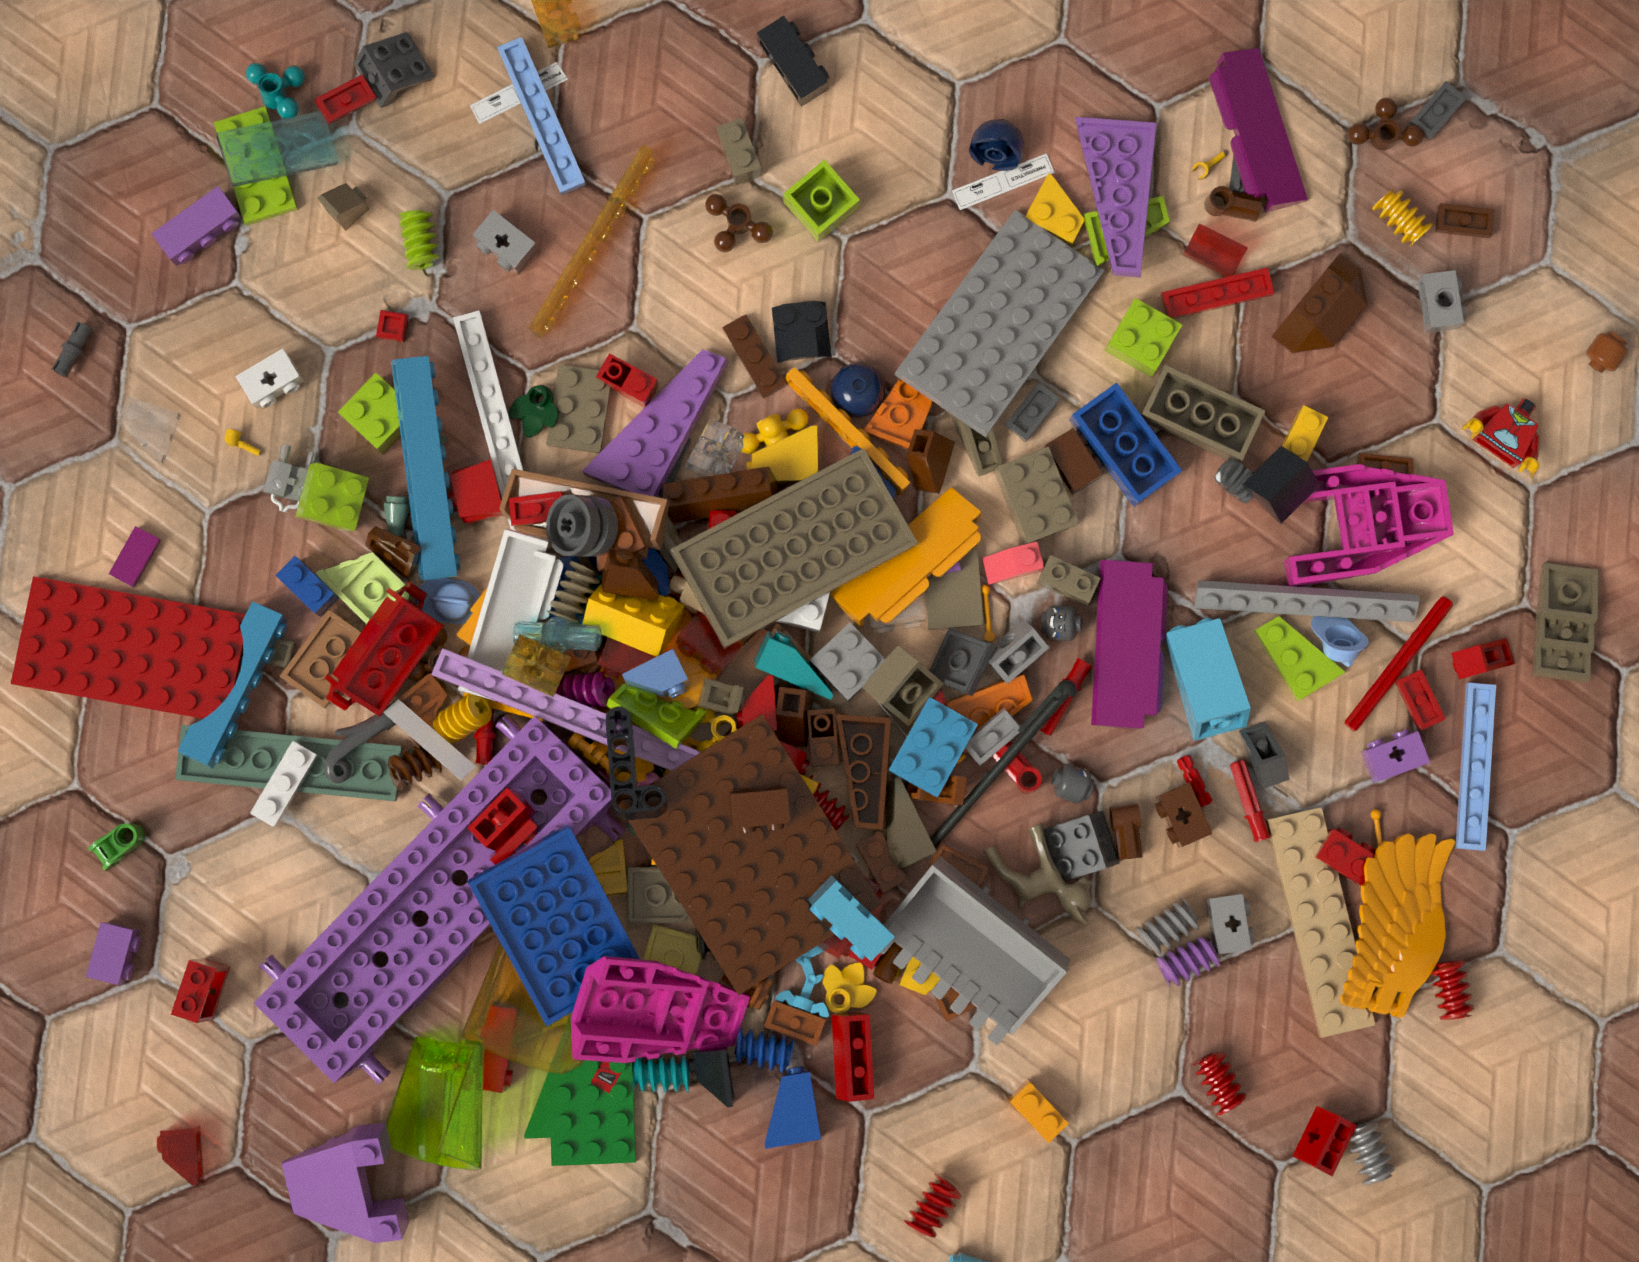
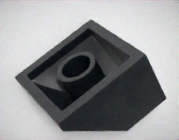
[689,1047,735,1107]

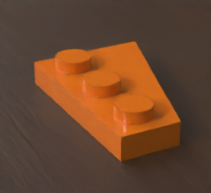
[945,673,1032,754]

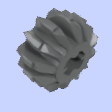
[1214,458,1254,503]

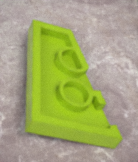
[1083,196,1170,267]
[606,683,707,749]

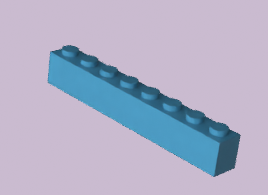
[391,356,460,581]

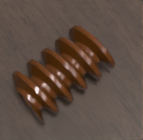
[388,744,447,790]

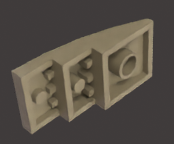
[1532,563,1598,683]

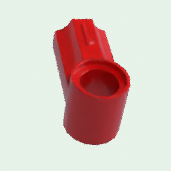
[992,741,1042,794]

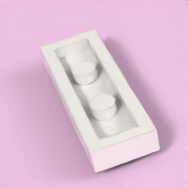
[250,741,318,827]

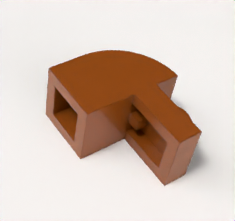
[905,775,967,805]

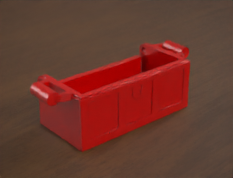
[324,581,444,717]

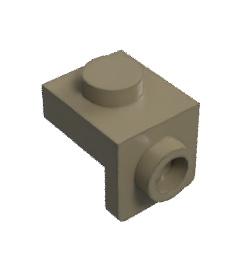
[698,679,745,715]

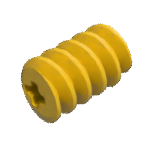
[1372,188,1433,247]
[433,693,492,744]

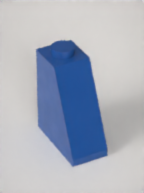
[765,1066,821,1149]

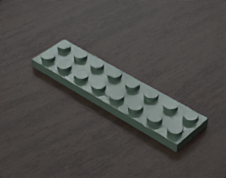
[175,725,403,802]

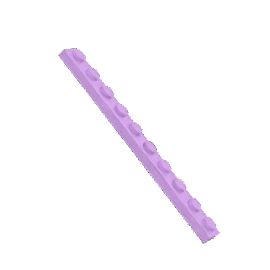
[431,648,700,771]

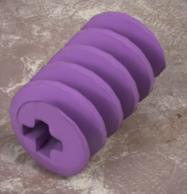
[1156,936,1221,987]

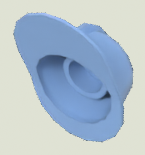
[415,578,480,624]
[1311,616,1369,667]

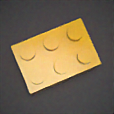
[582,583,685,657]

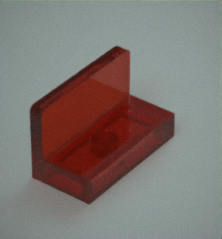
[1183,224,1248,277]

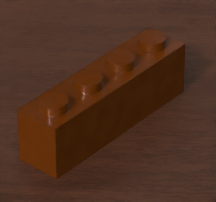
[663,466,778,523]

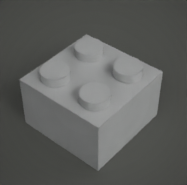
[810,622,886,702]

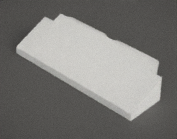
[458,528,563,701]

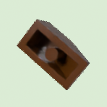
[602,549,659,601]

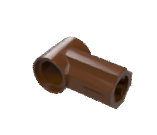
[1204,186,1262,222]
[1109,803,1143,860]

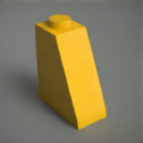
[747,426,818,485]

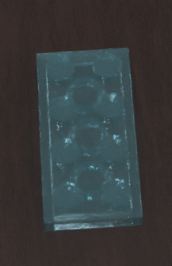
[216,112,339,187]

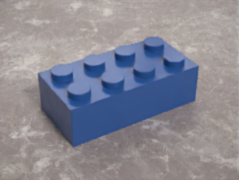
[1070,382,1182,507]

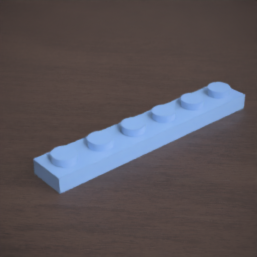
[497,37,586,195]
[1455,683,1496,851]

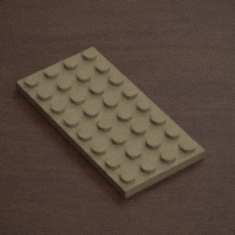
[670,448,918,649]

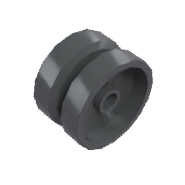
[546,494,618,557]

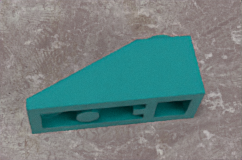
[754,631,833,700]

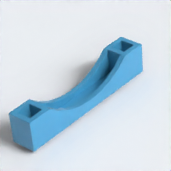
[178,601,287,769]

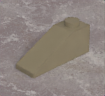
[951,414,1003,477]
[886,777,937,870]

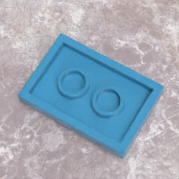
[888,697,978,798]

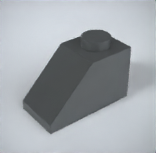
[1239,722,1290,789]

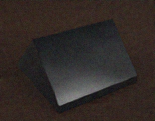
[1242,446,1320,524]

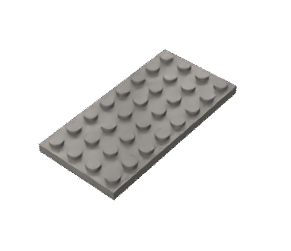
[895,210,1105,437]

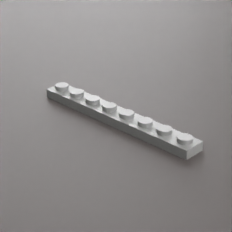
[1194,580,1419,622]

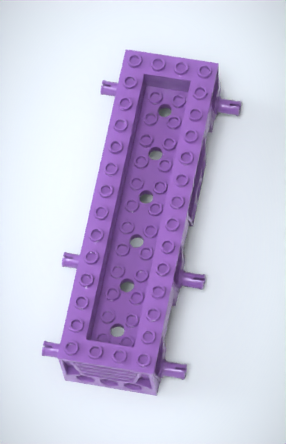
[254,714,627,1085]

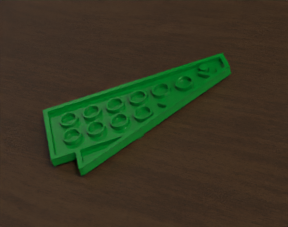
[524,1012,636,1166]

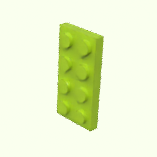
[214,106,298,226]

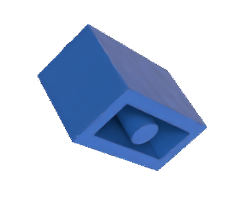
[275,556,340,617]

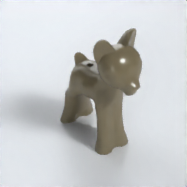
[983,823,1091,924]

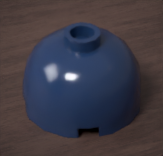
[969,119,1025,171]
[831,362,885,418]

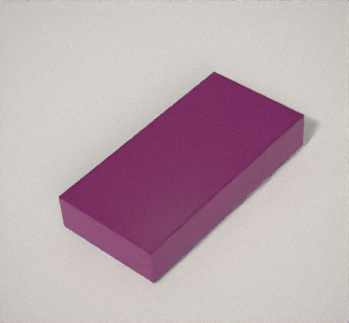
[108,526,161,588]

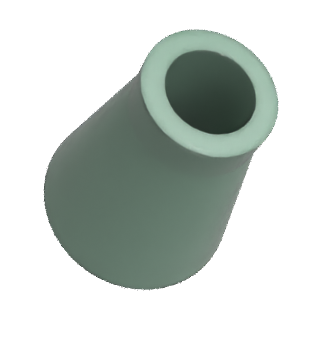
[383,496,410,535]

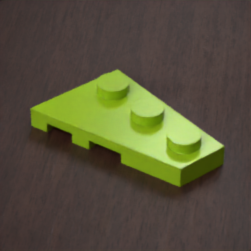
[1254,616,1346,701]

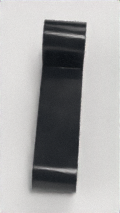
[606,706,668,820]

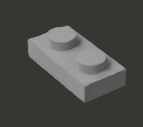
[965,708,1020,765]

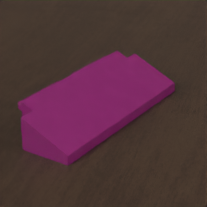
[1209,48,1308,213]
[1091,560,1168,729]

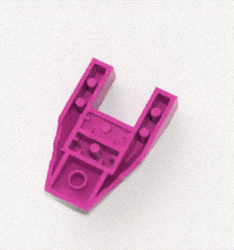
[1284,464,1454,587]

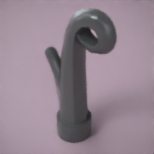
[324,708,396,783]

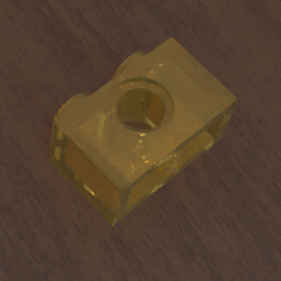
[531,0,581,49]
[502,634,571,697]

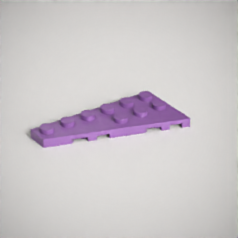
[1075,117,1156,278]
[582,349,729,497]

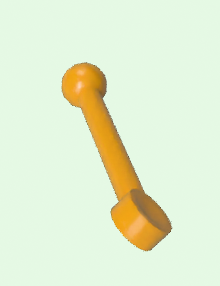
[981,585,995,642]
[1370,809,1382,847]

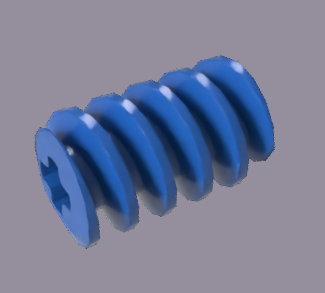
[734,1027,795,1073]

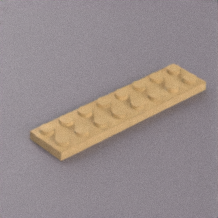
[1266,807,1375,1038]

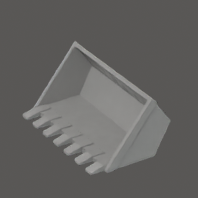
[880,856,1070,1045]

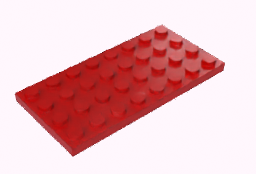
[11,576,246,719]

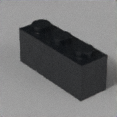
[757,16,830,107]

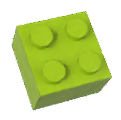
[783,159,860,243]
[1105,298,1182,378]
[338,373,401,454]
[295,462,369,532]

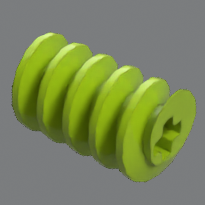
[398,210,440,270]

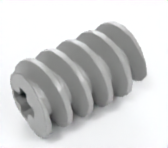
[1136,898,1199,955]
[1349,1121,1395,1185]

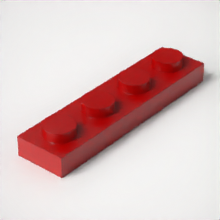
[1161,267,1274,319]

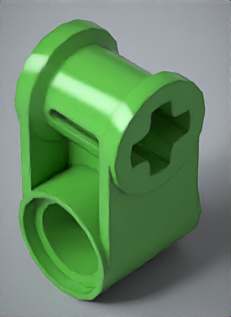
[88,823,145,871]

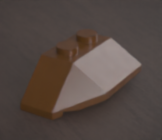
[1271,253,1367,353]

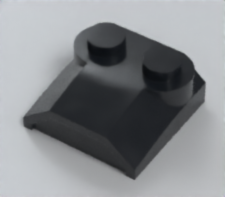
[771,301,832,363]

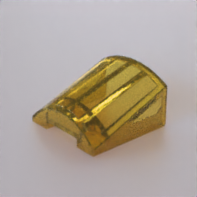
[461,943,583,1075]

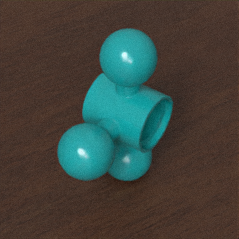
[246,63,305,119]

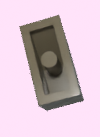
[317,183,369,231]

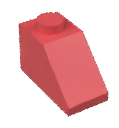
[982,541,1044,585]

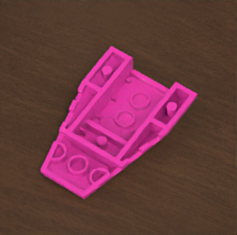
[571,956,750,1063]

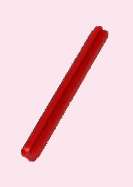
[1344,596,1453,731]

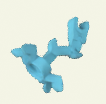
[775,939,836,1018]

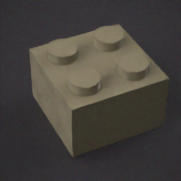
[862,645,944,726]

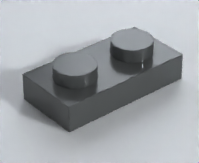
[1409,81,1466,141]
[1005,382,1060,442]

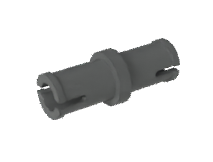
[51,321,93,378]

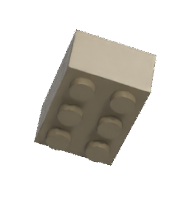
[994,447,1079,545]

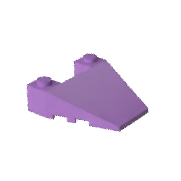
[282,1122,409,1243]

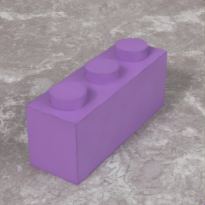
[152,186,243,266]

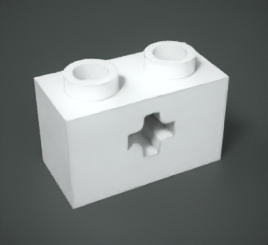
[235,348,304,409]

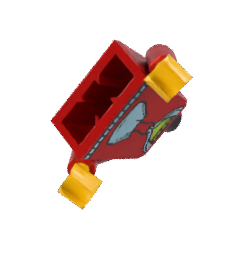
[1461,398,1540,478]

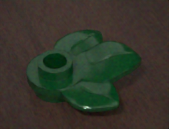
[508,385,558,438]

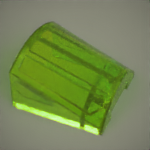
[386,1037,485,1171]

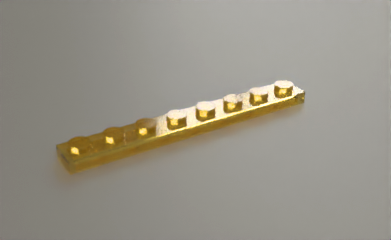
[528,144,655,339]

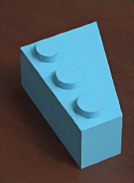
[808,875,895,961]

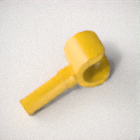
[1192,151,1226,180]
[224,429,261,456]

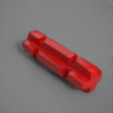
[1177,755,1212,807]

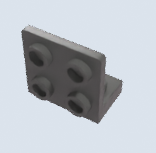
[353,32,434,108]
[1043,811,1120,881]

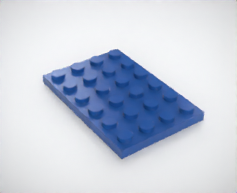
[467,824,640,1026]

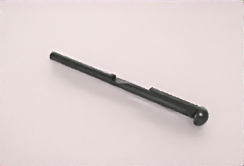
[930,680,1077,848]

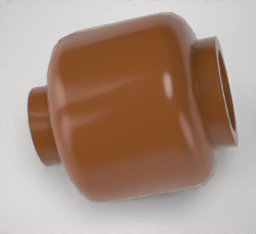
[1586,331,1628,373]

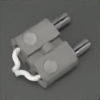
[263,444,318,513]

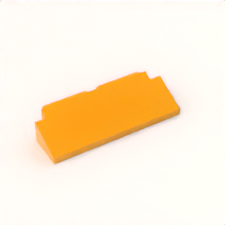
[830,487,982,628]

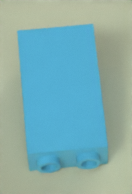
[1166,618,1251,741]

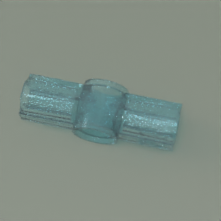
[513,617,601,654]

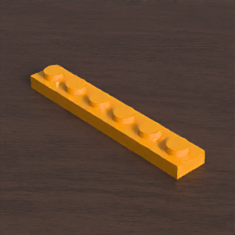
[785,367,910,496]

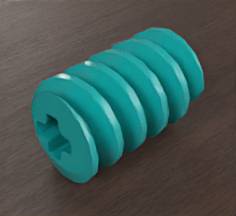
[633,1056,690,1092]

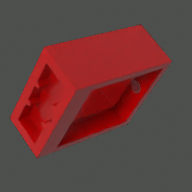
[170,958,231,1023]

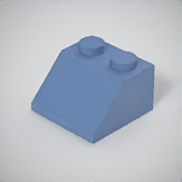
[622,649,689,699]

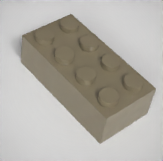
[1141,365,1265,463]

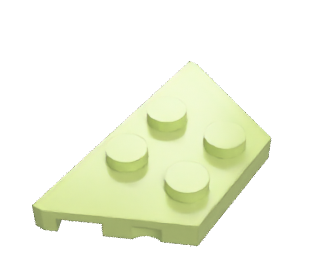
[315,552,411,624]

